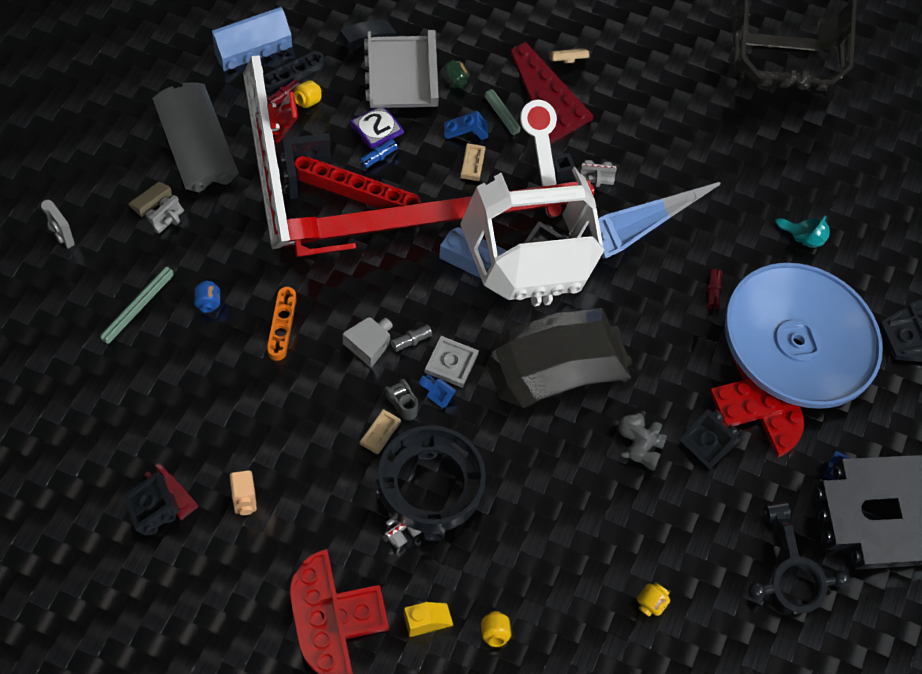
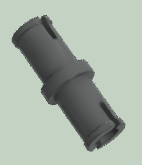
[391,324,432,352]

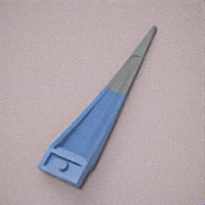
[588,182,720,259]

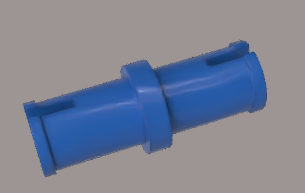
[359,139,398,169]

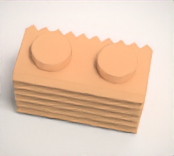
[230,471,257,515]

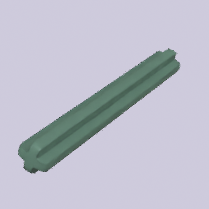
[100,267,173,344]

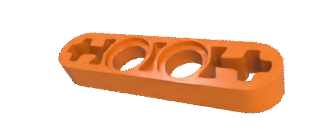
[268,287,296,361]

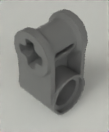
[384,379,418,420]

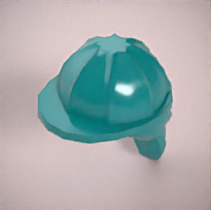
[775,215,830,248]

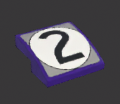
[350,108,404,149]

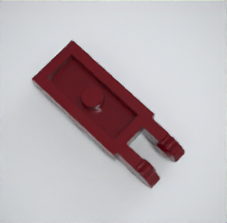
[144,463,198,520]

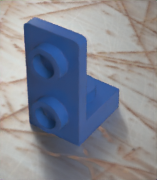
[444,111,488,140]

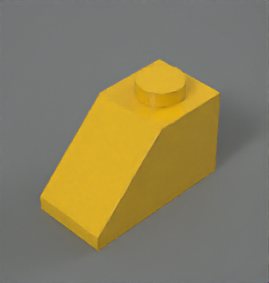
[404,602,453,637]

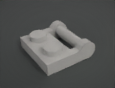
[41,200,75,248]

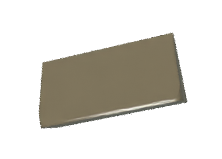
[129,182,172,217]

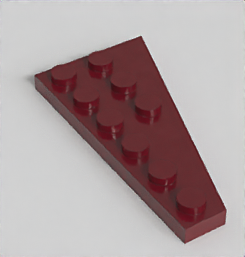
[511,42,593,144]

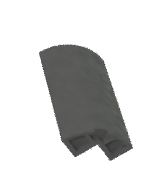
[153,83,239,192]

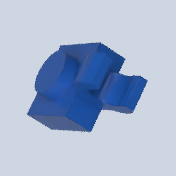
[418,374,456,408]

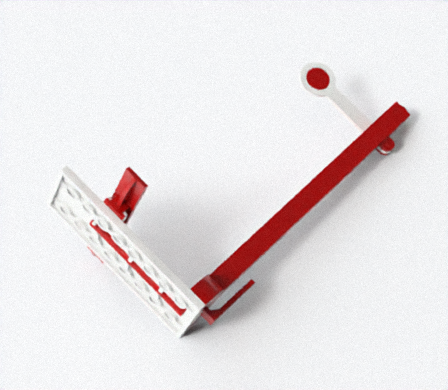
[243,55,594,257]

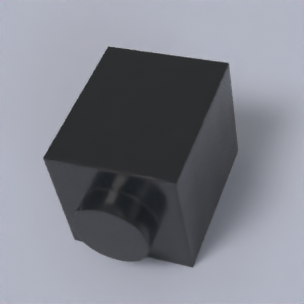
[552,153,576,184]

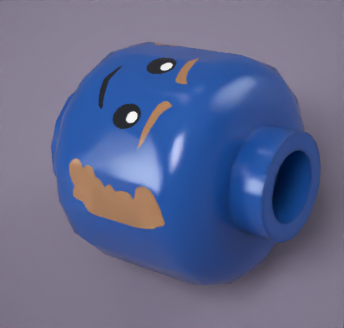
[194,281,220,313]

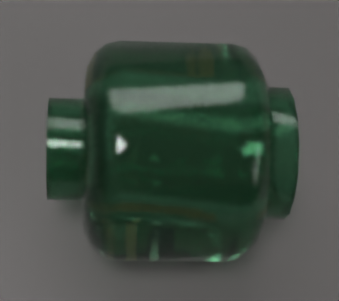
[442,60,470,89]

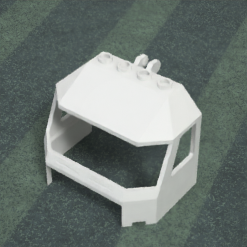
[460,167,605,306]

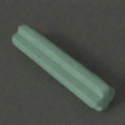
[485,89,520,135]

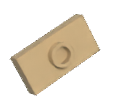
[549,49,589,63]
[461,144,485,181]
[360,409,401,455]

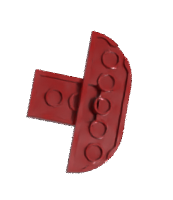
[710,350,804,458]
[290,549,389,674]

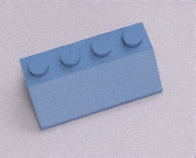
[212,7,292,71]
[439,227,507,278]

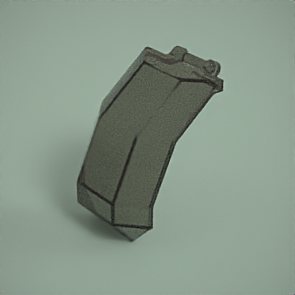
[486,308,632,408]

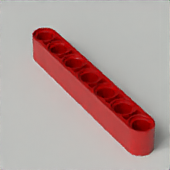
[295,156,421,209]

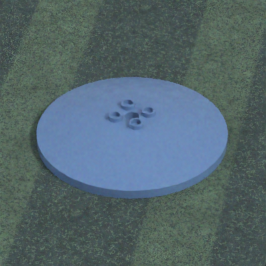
[724,263,883,408]

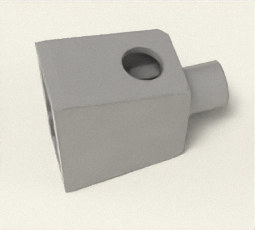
[343,317,393,367]

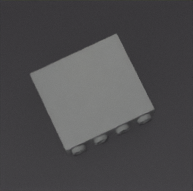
[364,30,438,108]

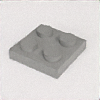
[425,336,479,388]

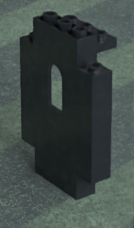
[812,455,922,570]

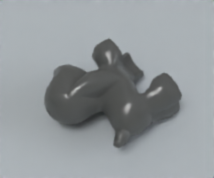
[618,413,667,471]

